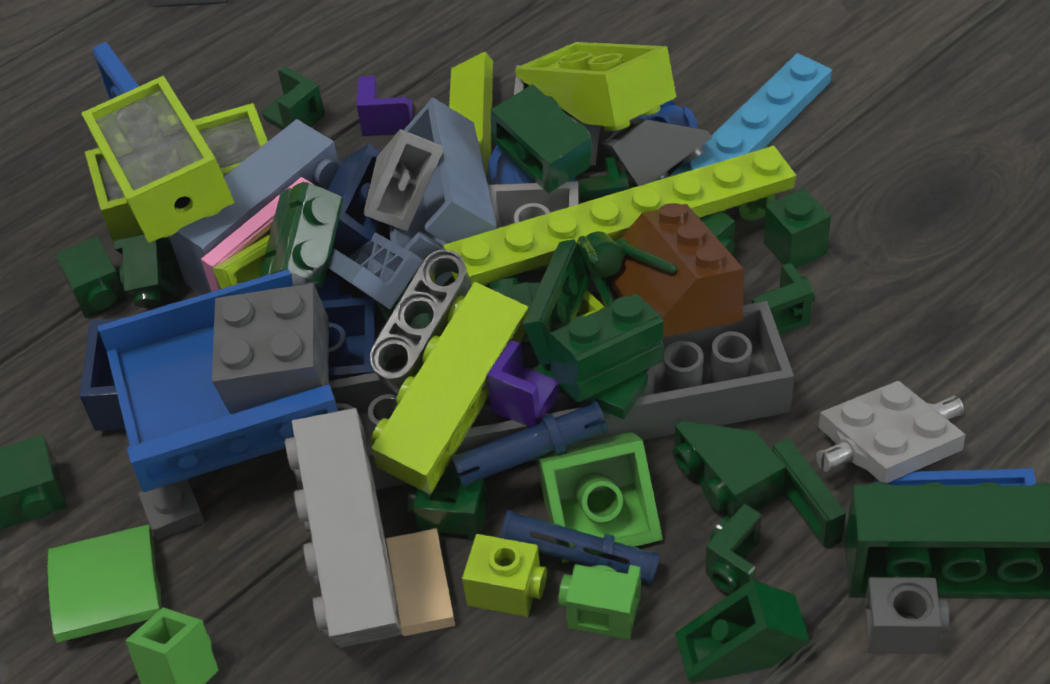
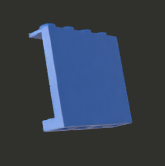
[97,269,338,493]

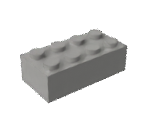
[285,408,402,648]

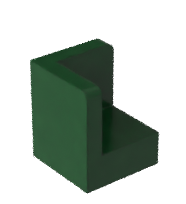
[262,66,325,130]

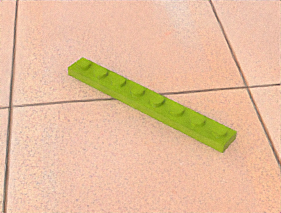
[443,146,797,285]

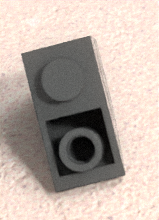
[601,118,712,187]

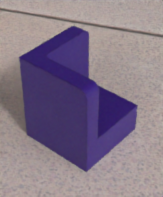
[357,76,413,136]
[487,340,559,427]

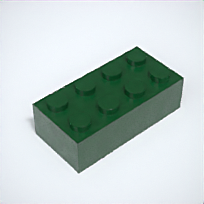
[844,482,1050,599]

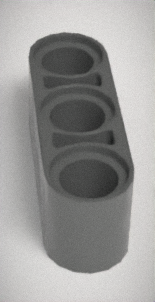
[370,249,472,392]

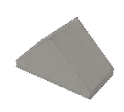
[364,129,444,231]

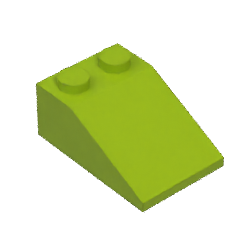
[515,42,677,131]

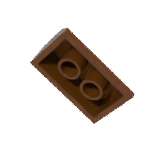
[606,203,744,337]

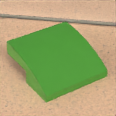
[48,524,161,643]

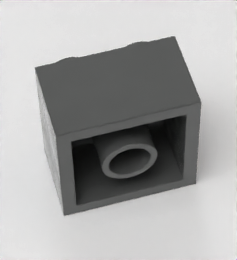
[212,283,329,414]

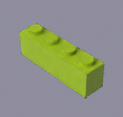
[370,281,528,494]

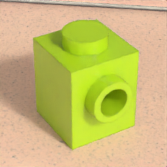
[462,534,547,617]

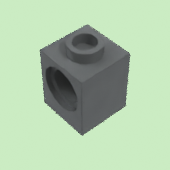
[864,578,949,653]

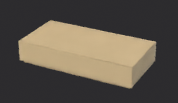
[386,528,455,636]

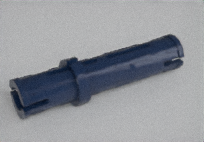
[451,401,608,487]
[499,510,660,586]

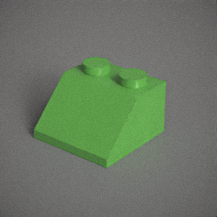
[535,431,663,563]

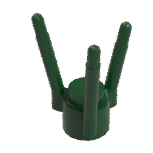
[577,231,677,307]

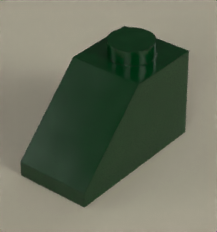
[675,579,810,682]

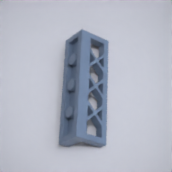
[327,233,424,309]

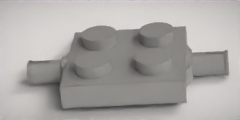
[816,380,966,483]

